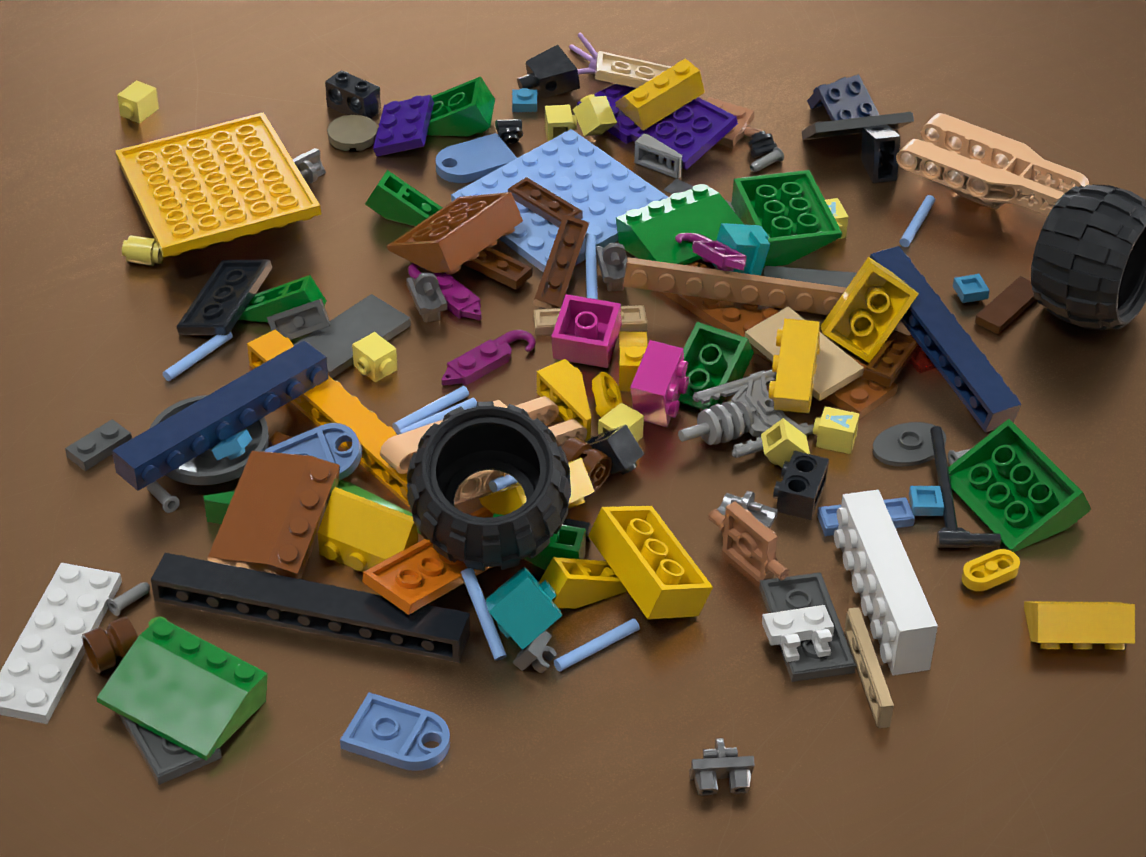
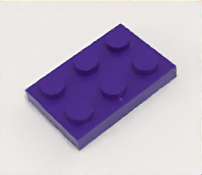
[373,95,434,156]

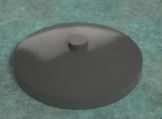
[149,395,269,485]

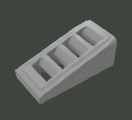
[634,133,682,179]

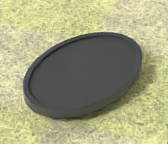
[872,422,946,466]

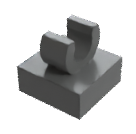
[513,630,557,673]

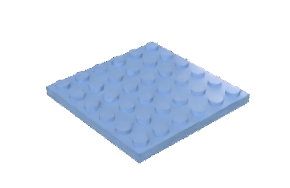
[451,129,669,273]

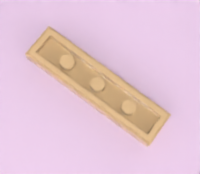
[534,305,647,335]
[844,607,894,728]

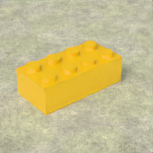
[588,506,713,619]

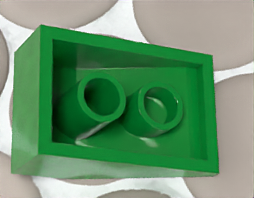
[427,76,495,136]
[678,322,754,411]

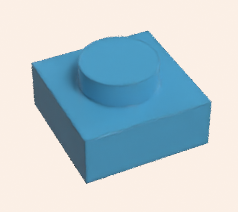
[512,88,537,112]
[953,274,990,303]
[212,429,252,460]
[909,486,944,516]

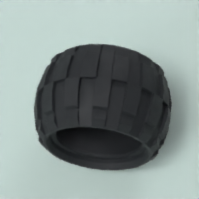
[1031,184,1146,330]
[407,401,571,571]

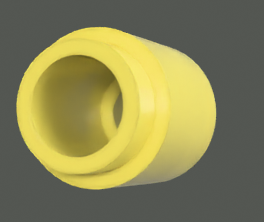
[122,235,163,266]

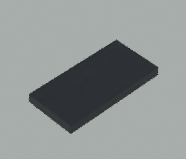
[176,260,272,335]

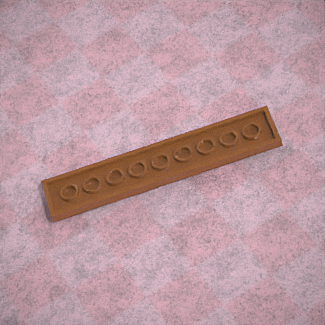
[660,260,898,420]

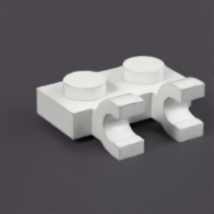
[762,605,834,662]

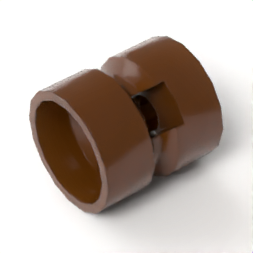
[562,437,612,490]
[81,616,138,673]

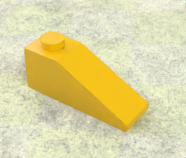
[618,331,648,392]
[537,359,591,441]
[539,557,627,609]

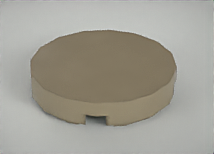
[327,115,378,151]

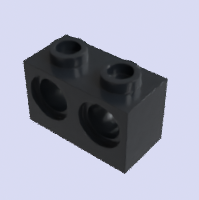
[325,70,381,119]
[773,451,829,520]

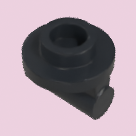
[495,119,523,144]
[748,131,777,158]

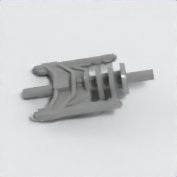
[678,370,814,458]

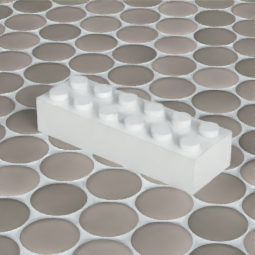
[834,490,938,675]

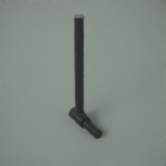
[930,426,1001,548]

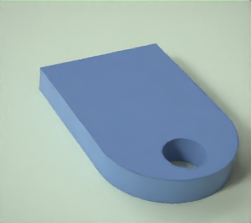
[435,133,517,183]
[265,423,362,480]
[340,692,450,771]

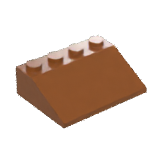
[387,192,523,275]
[208,451,340,579]

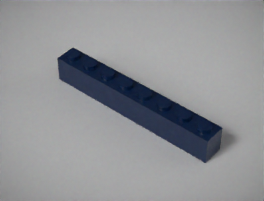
[870,246,1022,432]
[112,340,328,491]

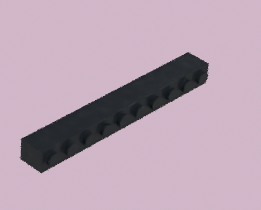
[151,553,470,663]

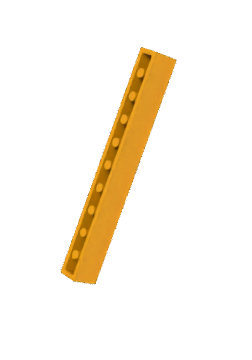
[247,329,410,508]

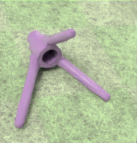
[569,33,598,75]

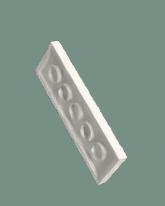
[0,563,122,724]

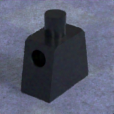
[517,45,580,98]
[861,125,900,183]

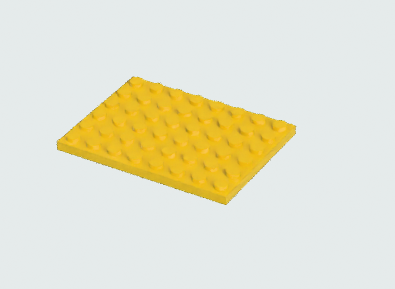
[115,112,322,257]

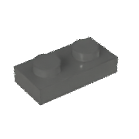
[267,299,331,340]
[65,419,132,471]

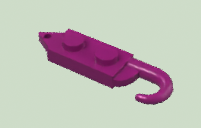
[675,233,747,271]
[408,263,482,320]
[441,330,536,386]

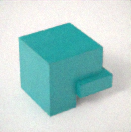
[712,223,770,276]
[485,566,562,650]

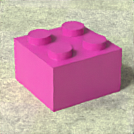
[551,294,622,368]
[630,340,689,427]

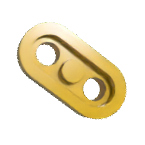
[592,372,622,418]
[962,549,1020,591]

